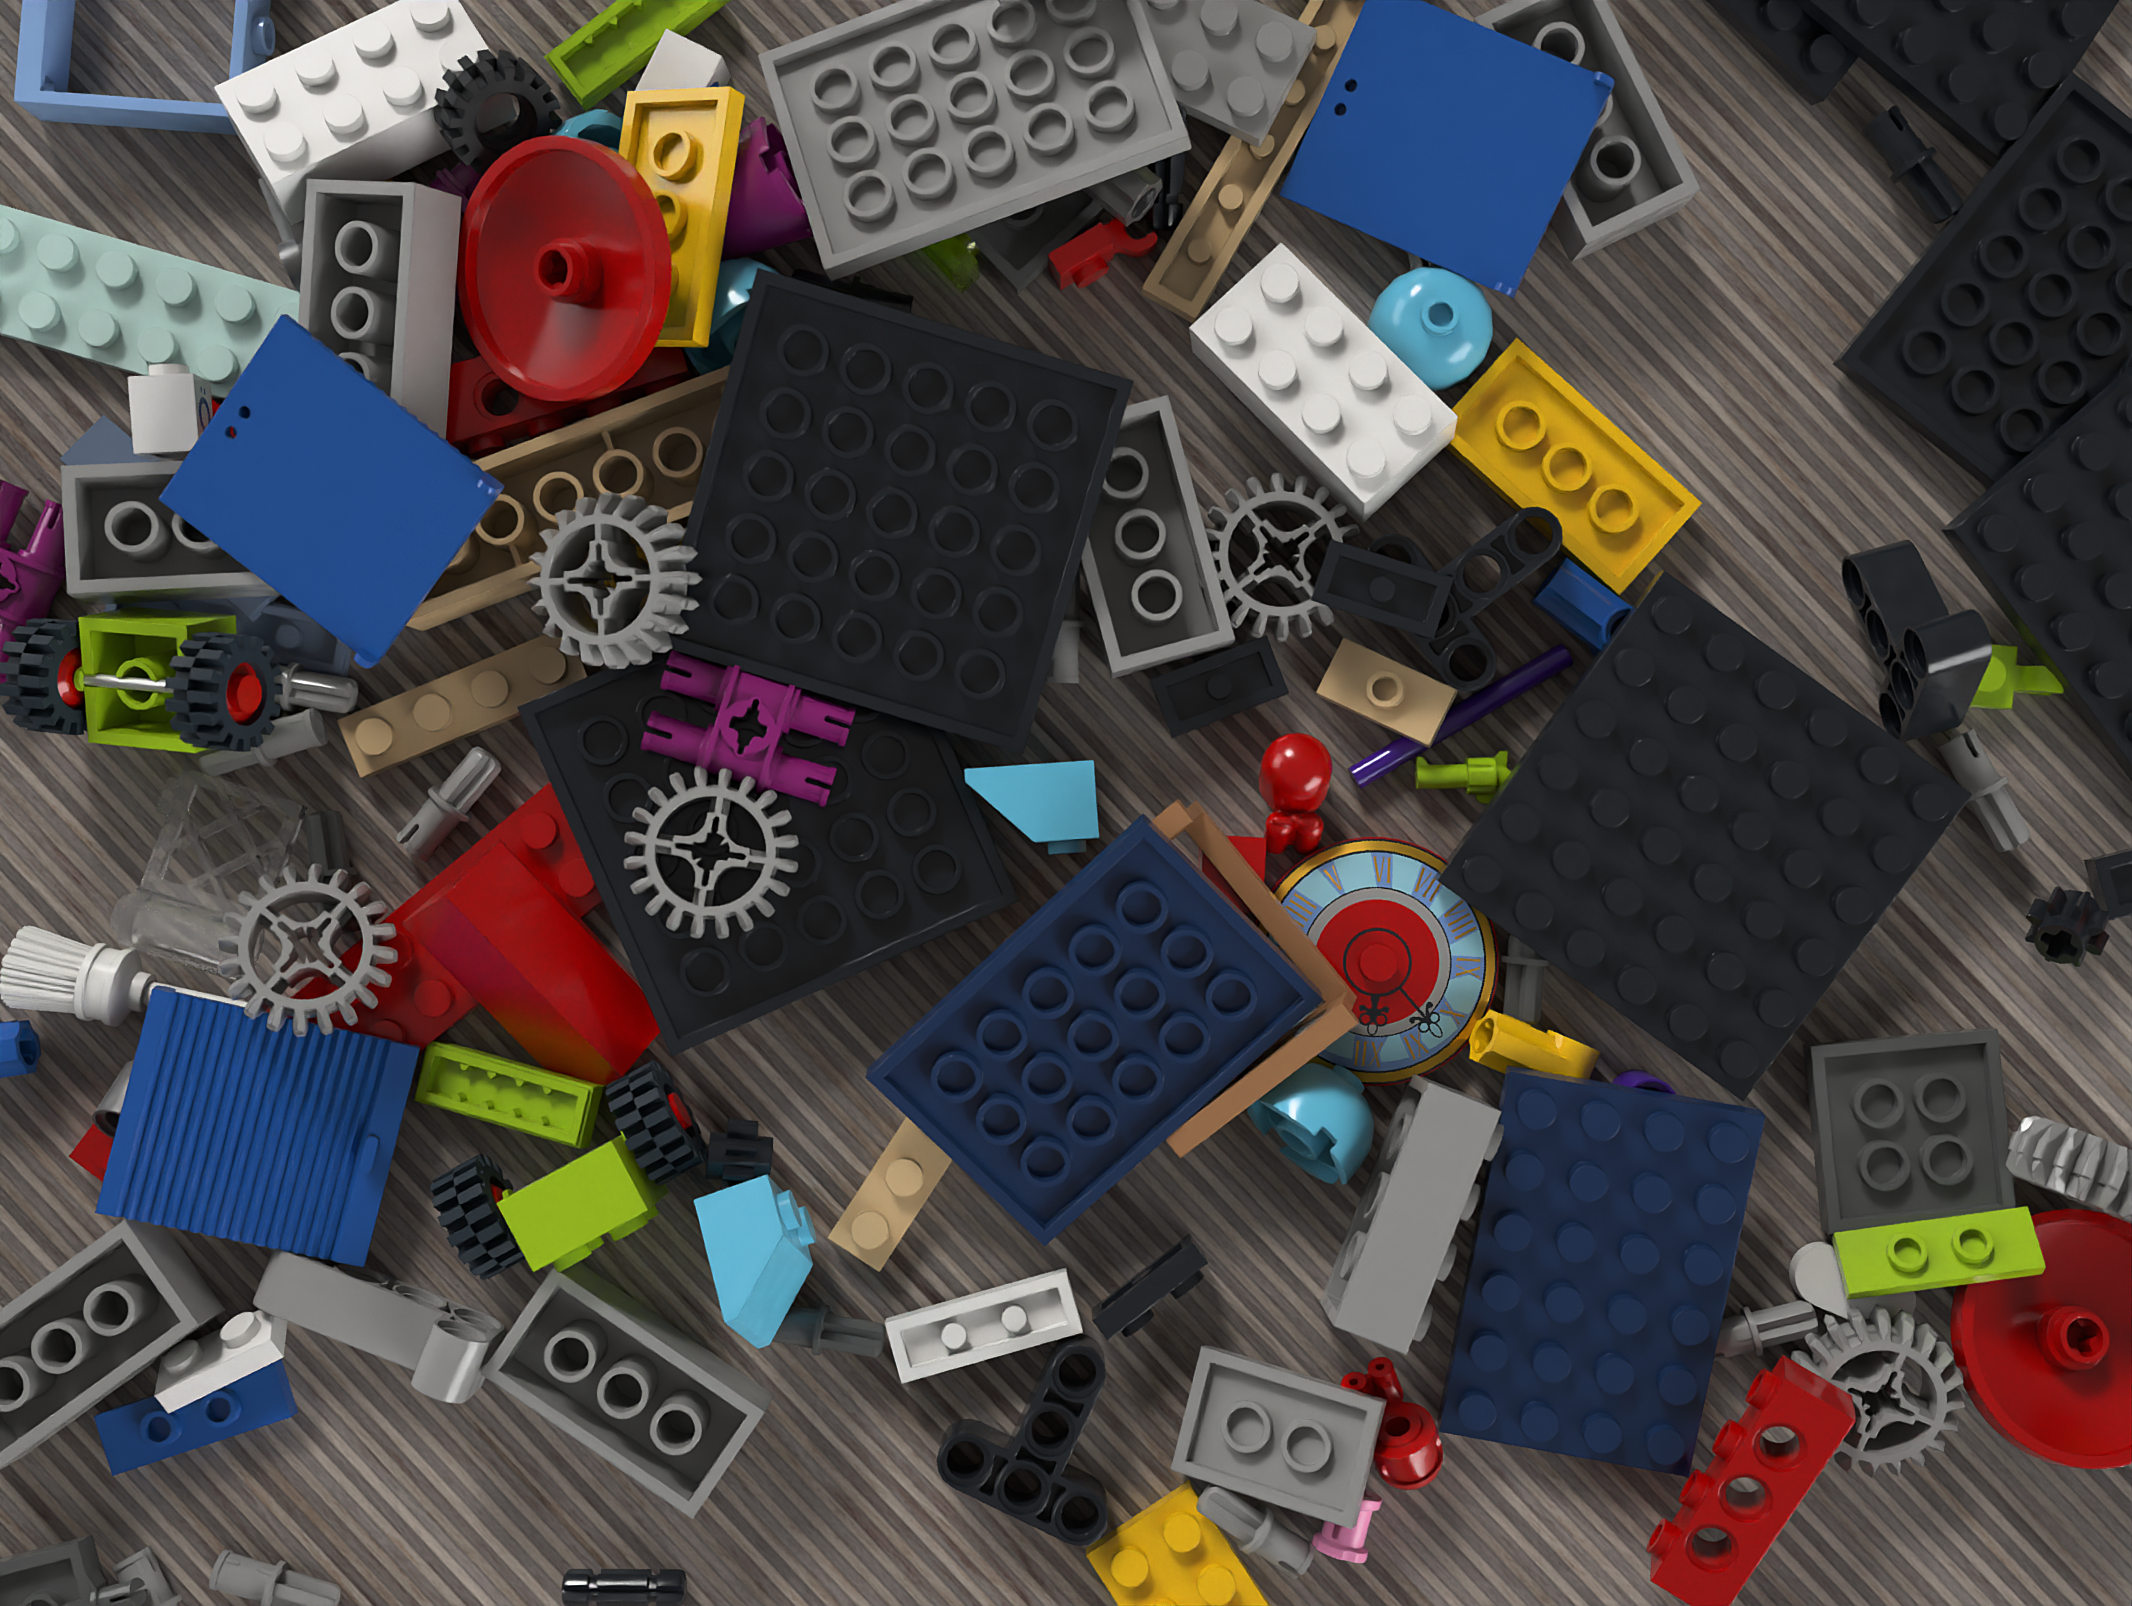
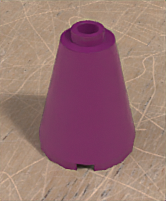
[721,116,814,261]

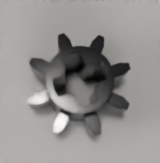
[2025,886,2111,967]
[705,1118,773,1190]

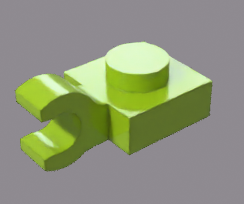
[1970,644,2063,710]

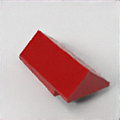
[402,839,661,1086]

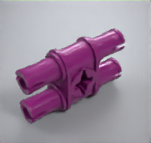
[0,479,67,683]
[641,650,856,807]

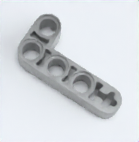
[253,1249,505,1403]

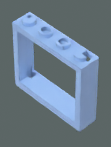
[14,0,275,135]

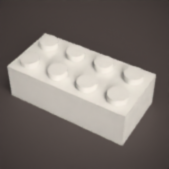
[214,0,517,226]
[1189,243,1458,523]

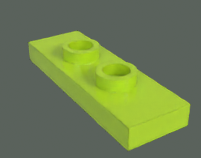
[544,0,731,112]
[414,1039,604,1149]
[1832,1206,2046,1300]

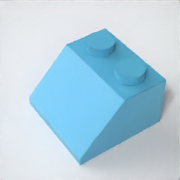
[964,760,1099,855]
[694,1175,816,1349]

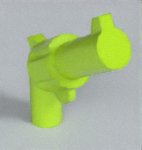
[1415,750,1512,804]

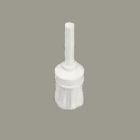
[0,926,270,1027]

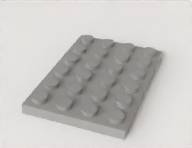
[758,0,1192,281]

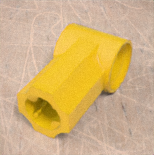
[1468,1009,1601,1080]

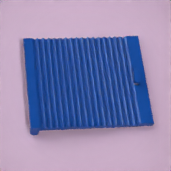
[1279,0,1615,299]
[159,314,505,669]
[95,985,421,1268]

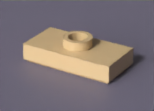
[1316,637,1457,749]

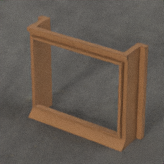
[1004,799,1360,1158]

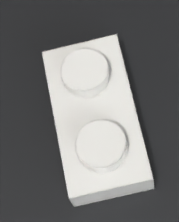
[154,1309,287,1413]

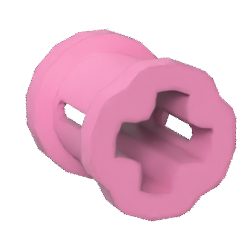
[1311,1488,1383,1563]

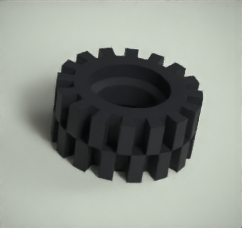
[434,49,562,175]

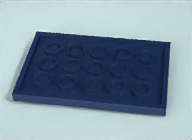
[865,813,1323,1247]
[1437,1065,1766,1477]

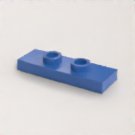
[94,1359,298,1476]

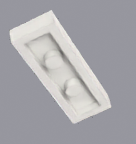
[885,1267,1083,1384]

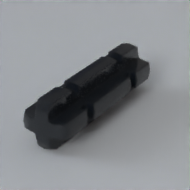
[1146,105,1186,231]
[561,1569,687,1606]

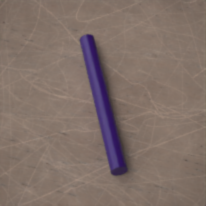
[1348,643,1573,789]

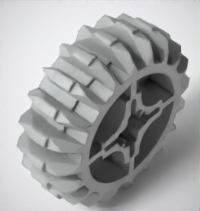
[1195,473,1360,642]
[526,492,702,669]
[624,766,798,938]
[216,864,398,1037]
[2005,1116,2132,1224]
[1791,1303,1965,1478]

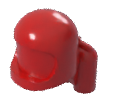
[1258,733,1333,855]
[1341,1357,1443,1491]

